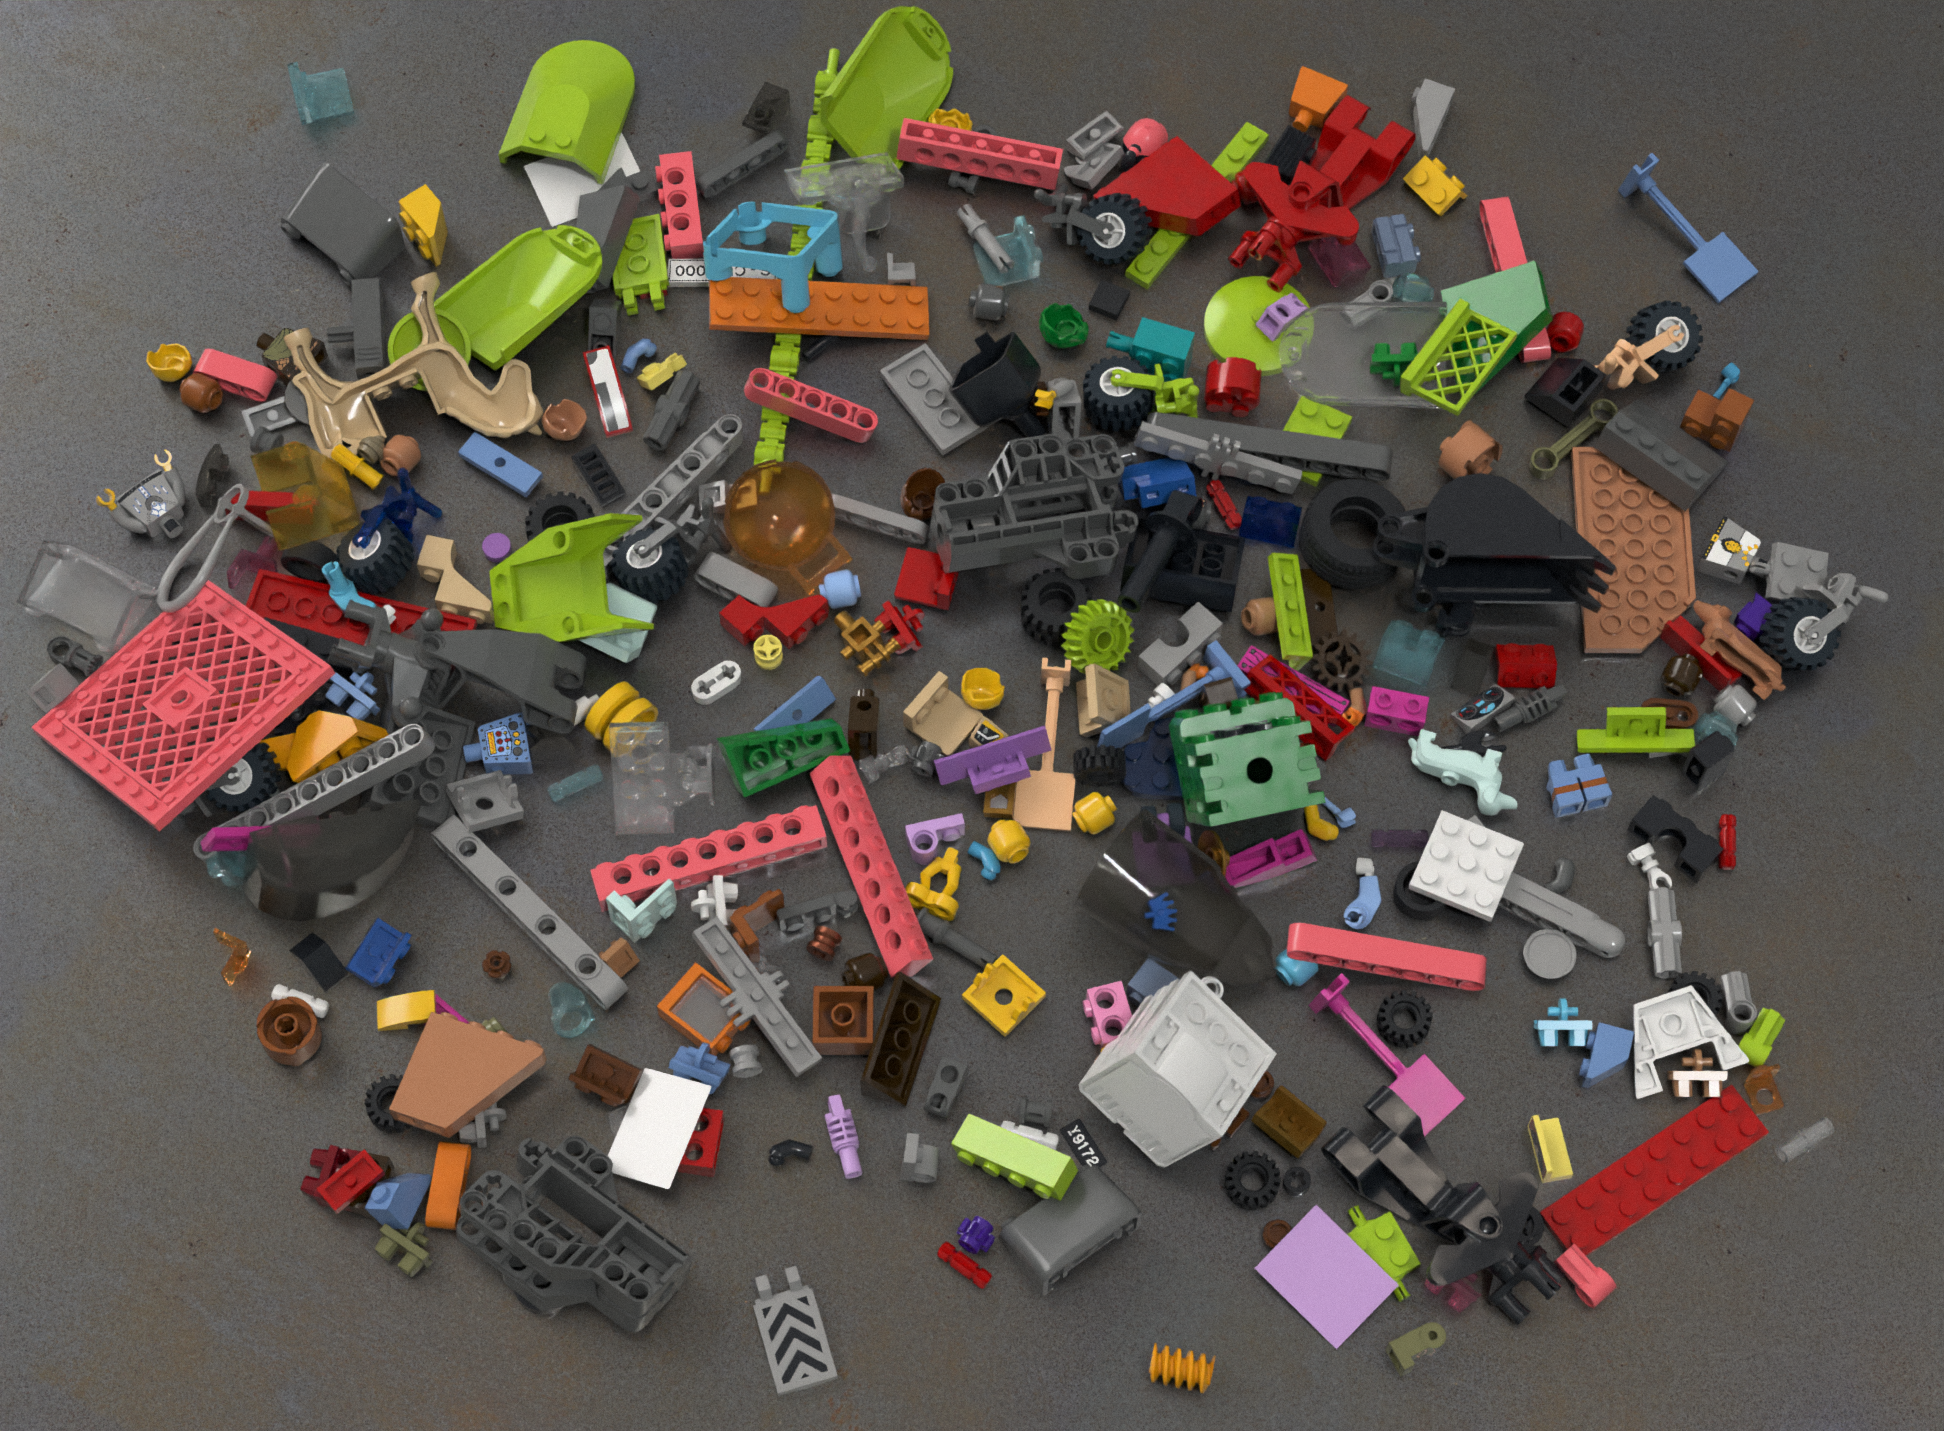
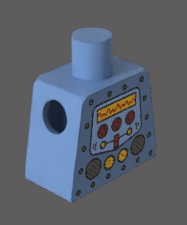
[463,712,533,774]

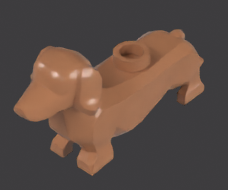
[1693,600,1786,700]

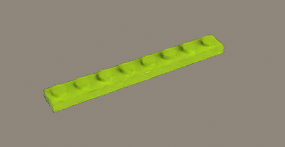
[1125,122,1269,290]

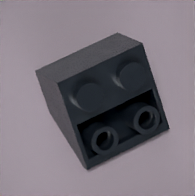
[1524,358,1607,428]

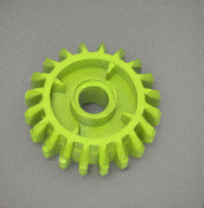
[1061,599,1135,675]

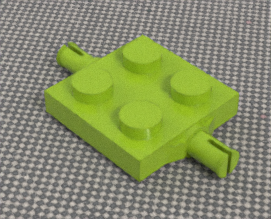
[1347,1205,1421,1302]

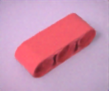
[193,349,277,402]

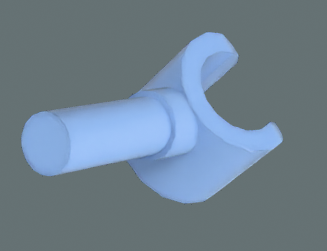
[1322,797,1356,828]

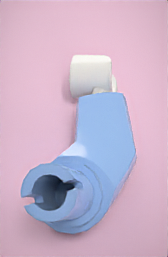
[1344,858,1382,929]

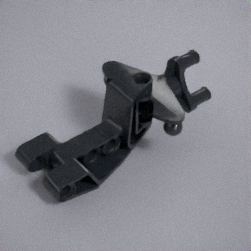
[1321,1085,1565,1325]

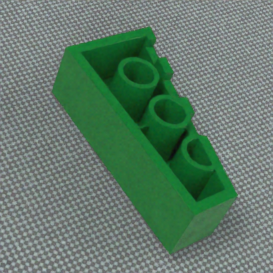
[716,718,850,798]

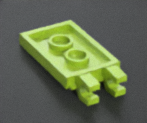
[613,214,670,316]

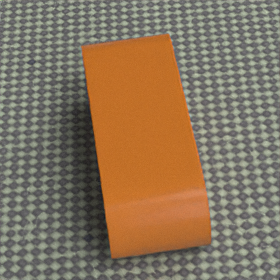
[425,1141,471,1230]

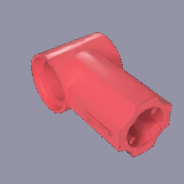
[1554,1243,1616,1308]

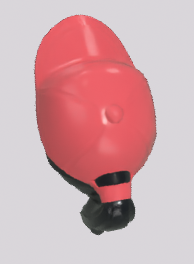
[1120,118,1168,175]

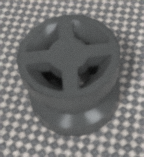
[250,426,284,460]

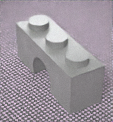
[1138,602,1223,686]

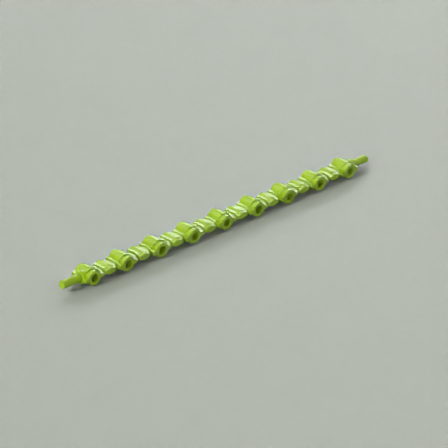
[753,48,840,496]

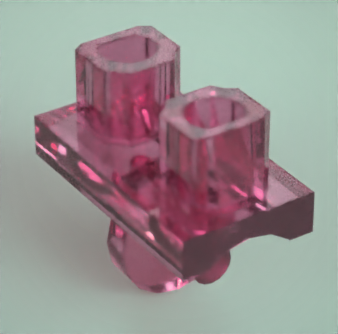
[1424,1273,1481,1313]

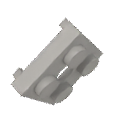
[446,770,524,833]

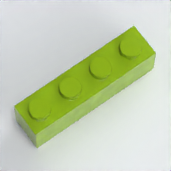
[951,1114,1078,1201]

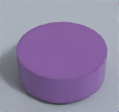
[482,533,512,563]

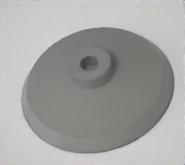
[1523,929,1577,979]

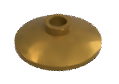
[1197,830,1230,889]

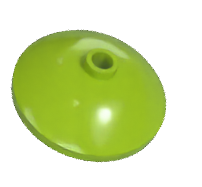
[388,309,471,391]

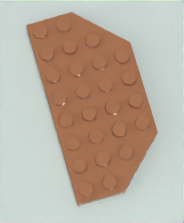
[1571,447,1696,653]

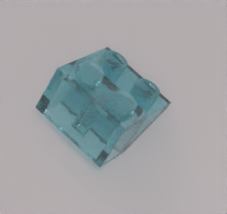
[1372,620,1445,686]

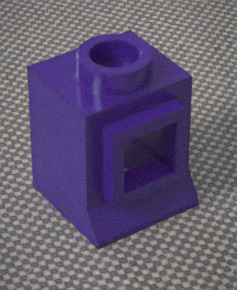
[1734,593,1772,643]

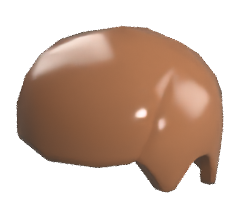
[541,399,588,441]

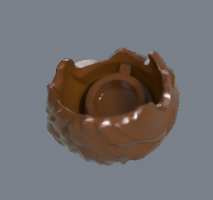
[900,467,945,521]

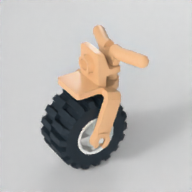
[1593,300,1703,390]

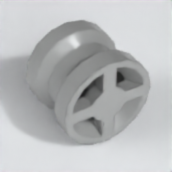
[729,1045,763,1078]

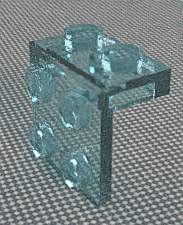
[973,215,1043,286]

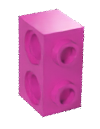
[1364,686,1429,736]

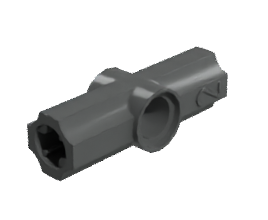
[643,370,700,451]

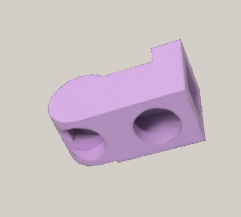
[1256,293,1309,342]

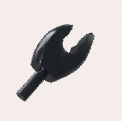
[1441,730,1507,758]

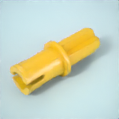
[331,444,384,490]

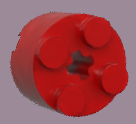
[1204,357,1262,417]

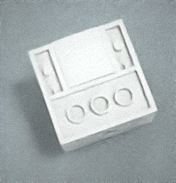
[1079,971,1277,1168]

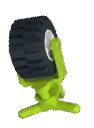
[1083,355,1199,431]

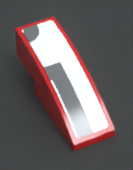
[582,345,633,438]

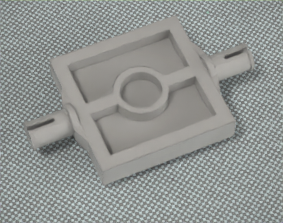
[1750,542,1831,601]

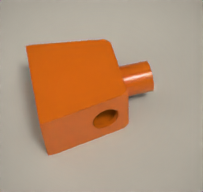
[1289,66,1348,132]

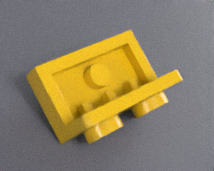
[1403,155,1468,217]

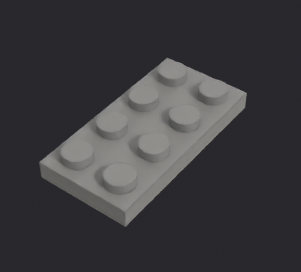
[880,343,988,456]

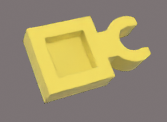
[636,353,687,391]

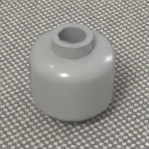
[1713,684,1757,727]

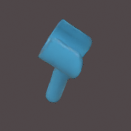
[1713,362,1740,399]

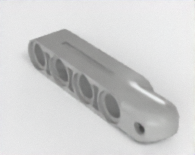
[1498,872,1626,958]

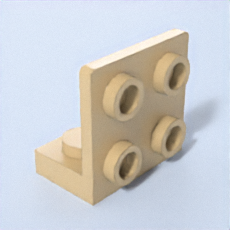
[903,671,983,757]

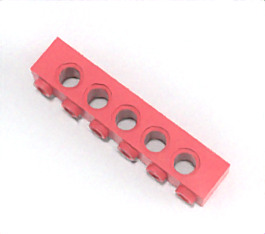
[896,118,1063,190]

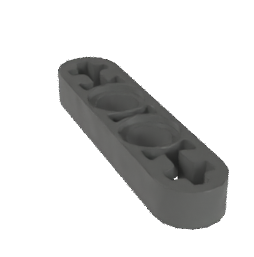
[696,130,789,198]

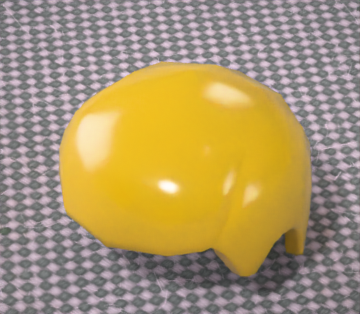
[146,343,192,382]
[961,668,1005,710]

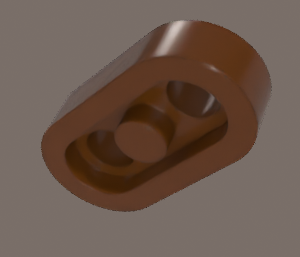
[1641,698,1698,729]

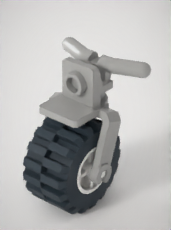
[1760,573,1888,670]

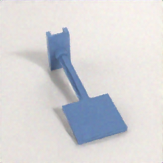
[1618,153,1759,304]
[1097,640,1251,749]

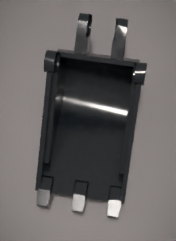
[1371,473,1617,613]

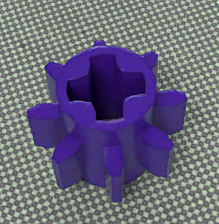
[957,1216,995,1254]

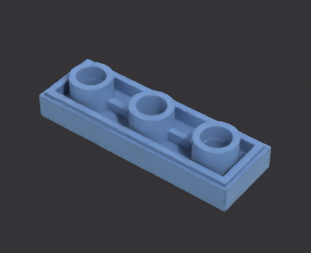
[458,432,543,498]
[754,676,836,731]

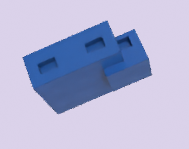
[1118,457,1197,508]

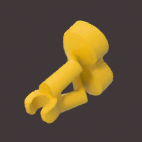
[905,847,962,921]

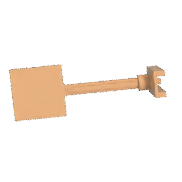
[1013,657,1075,832]

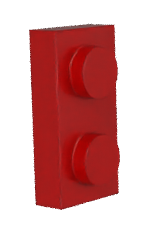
[316,1149,385,1214]

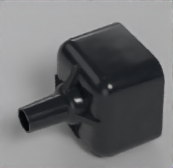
[949,331,1046,437]

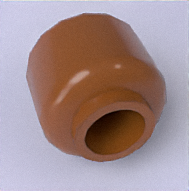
[179,373,223,413]

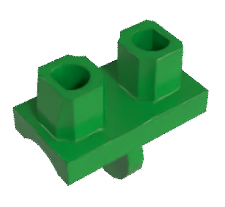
[1370,343,1418,387]

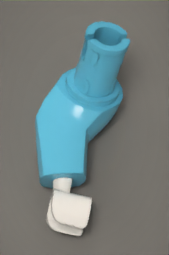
[322,561,396,624]

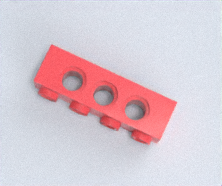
[655,151,704,259]

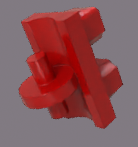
[874,600,925,655]

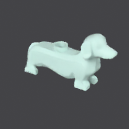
[1408,729,1518,816]

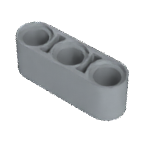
[693,552,778,607]

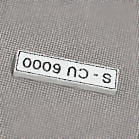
[668,259,778,287]

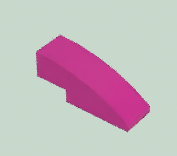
[1225,829,1317,889]

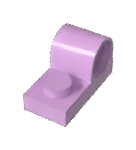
[905,813,965,865]

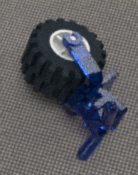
[335,468,442,595]

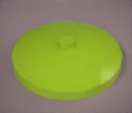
[1204,276,1314,376]

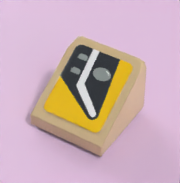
[969,716,1008,748]

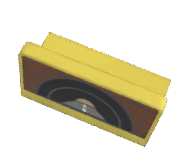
[1527,1115,1573,1183]

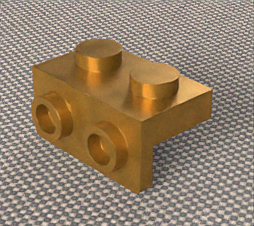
[1251,1085,1327,1159]

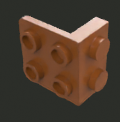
[730,889,785,965]

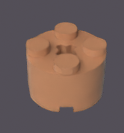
[1438,420,1503,479]

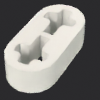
[691,661,741,705]

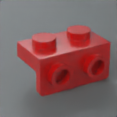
[1495,643,1557,688]

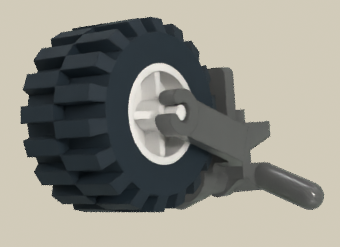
[1034,183,1153,264]
[611,497,732,604]
[150,742,281,817]

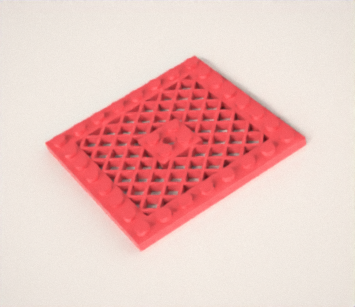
[31,580,335,832]

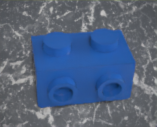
[345,918,412,988]

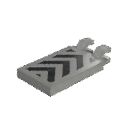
[753,1266,838,1396]

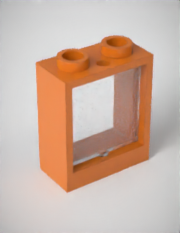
[657,962,751,1056]

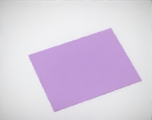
[1254,1205,1398,1349]

